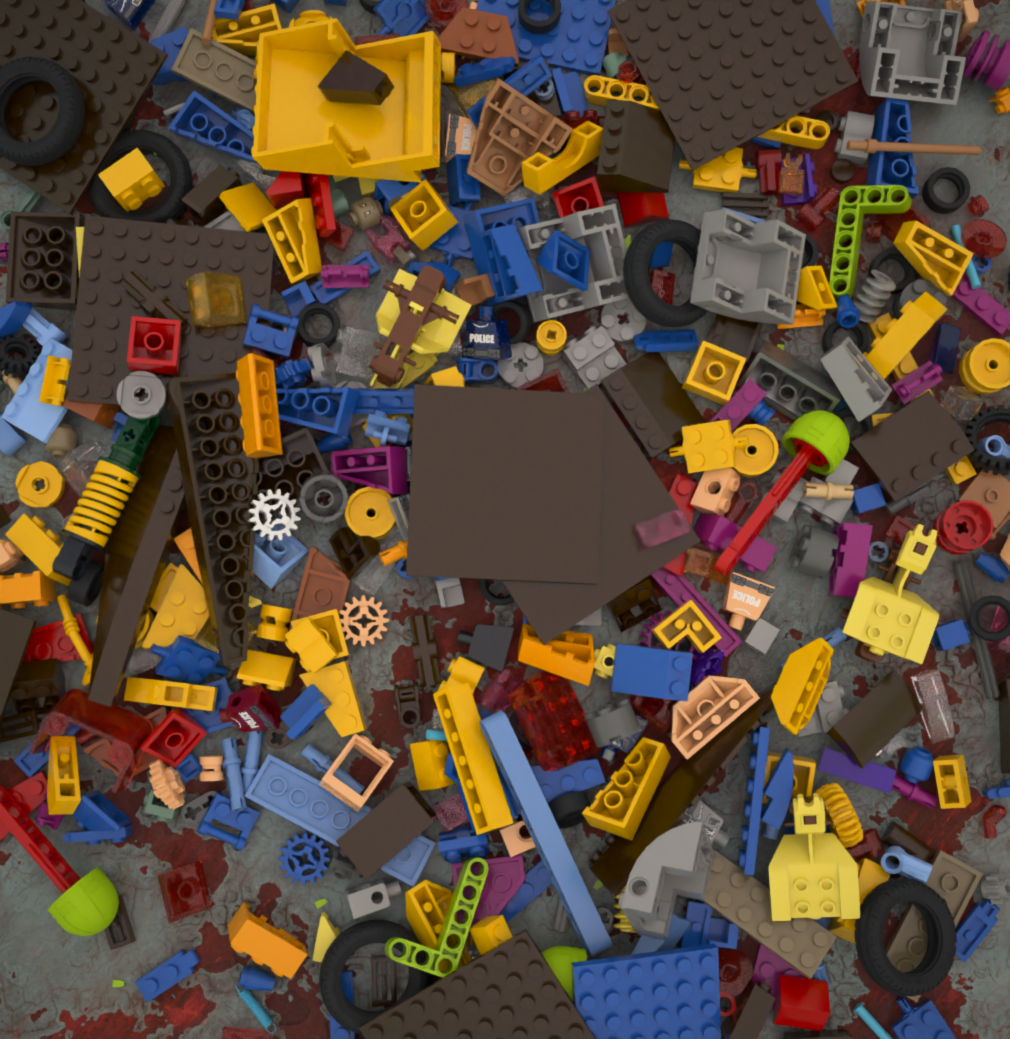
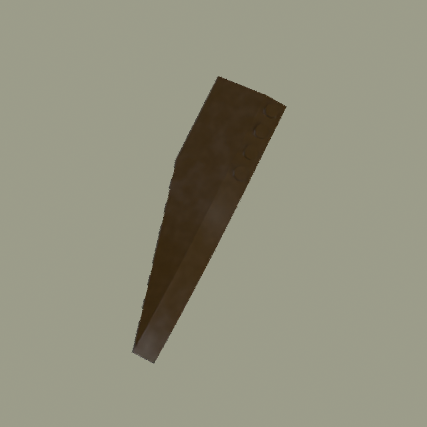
[166,373,259,666]
[88,425,187,708]
[588,680,778,897]

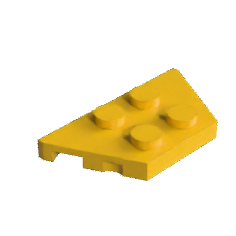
[142,564,210,650]

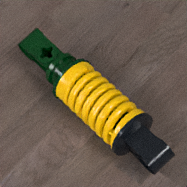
[52,414,161,581]

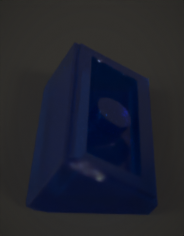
[931,322,961,374]

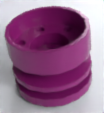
[963,30,1010,91]

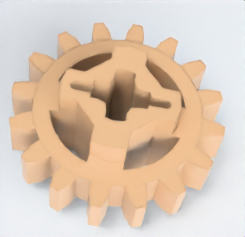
[339,595,389,646]
[149,759,185,810]

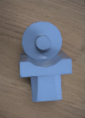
[365,410,410,447]

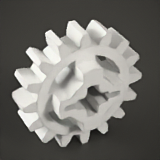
[248,489,301,541]

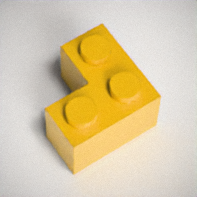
[651,600,722,653]

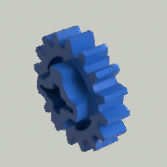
[274,359,314,389]
[278,831,332,886]

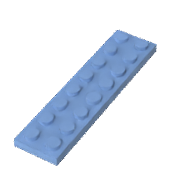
[245,754,436,887]

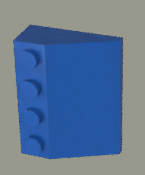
[462,197,540,305]

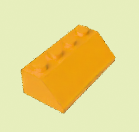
[236,353,283,458]

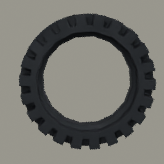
[965,405,1010,475]

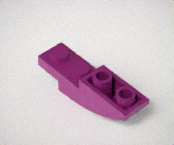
[710,379,767,432]

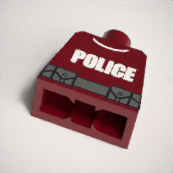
[219,684,281,732]

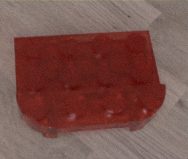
[508,670,601,771]

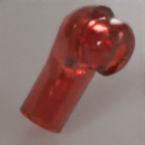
[982,805,1007,839]

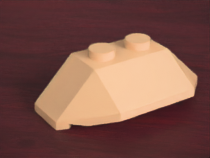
[671,675,760,760]

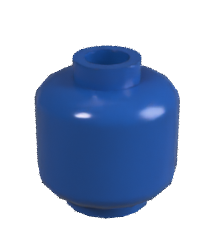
[900,746,935,783]

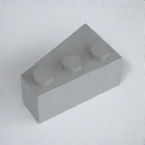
[820,336,892,422]

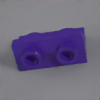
[780,153,817,206]

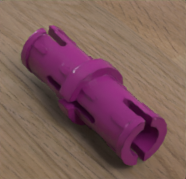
[892,775,938,809]

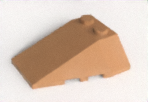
[466,78,573,197]

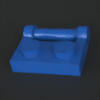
[242,304,299,358]
[197,792,260,851]

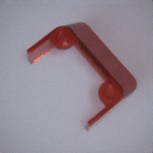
[28,688,154,793]

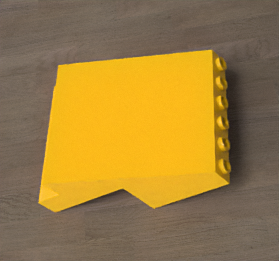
[251,18,441,183]

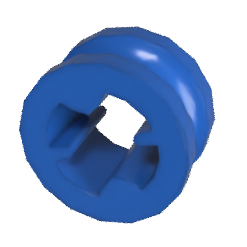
[972,251,992,275]

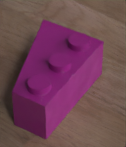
[331,446,408,494]
[693,513,777,574]
[828,523,873,598]

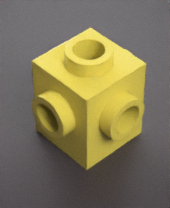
[594,644,615,679]

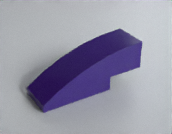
[818,747,897,793]

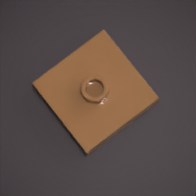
[956,468,1010,529]

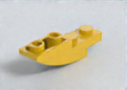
[124,677,218,711]

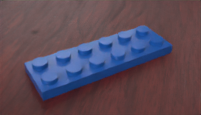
[738,725,770,875]

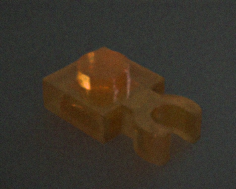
[778,153,805,195]

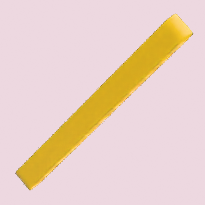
[584,75,830,149]

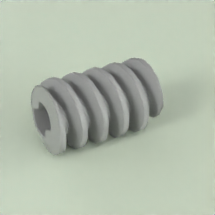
[853,270,896,323]

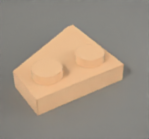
[944,0,979,43]

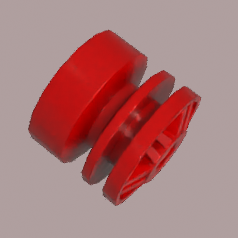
[932,500,993,555]

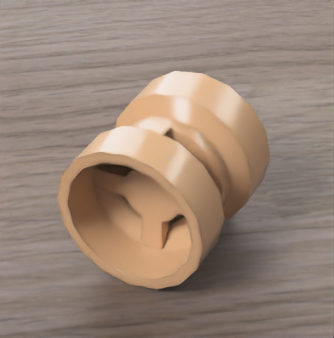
[199,755,224,781]

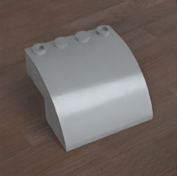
[859,1,966,105]
[517,204,629,323]
[690,209,806,325]
[619,821,715,940]

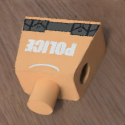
[445,114,477,164]
[722,572,775,631]

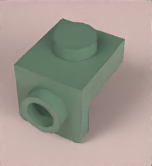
[143,788,180,822]

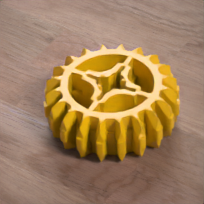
[815,782,863,848]

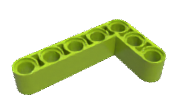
[829,185,912,299]
[385,857,489,977]

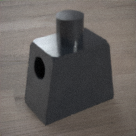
[457,624,514,672]

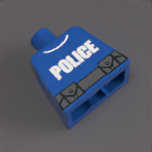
[374,172,426,219]

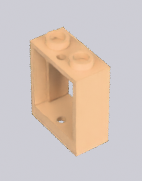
[319,733,394,812]

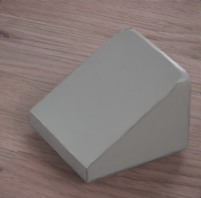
[163,100,185,123]

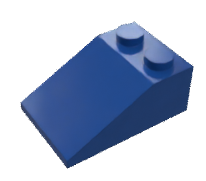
[611,643,693,702]

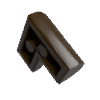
[329,527,380,580]
[880,821,934,879]

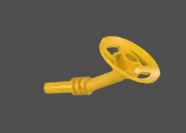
[57,595,93,686]

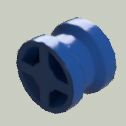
[746,399,776,426]

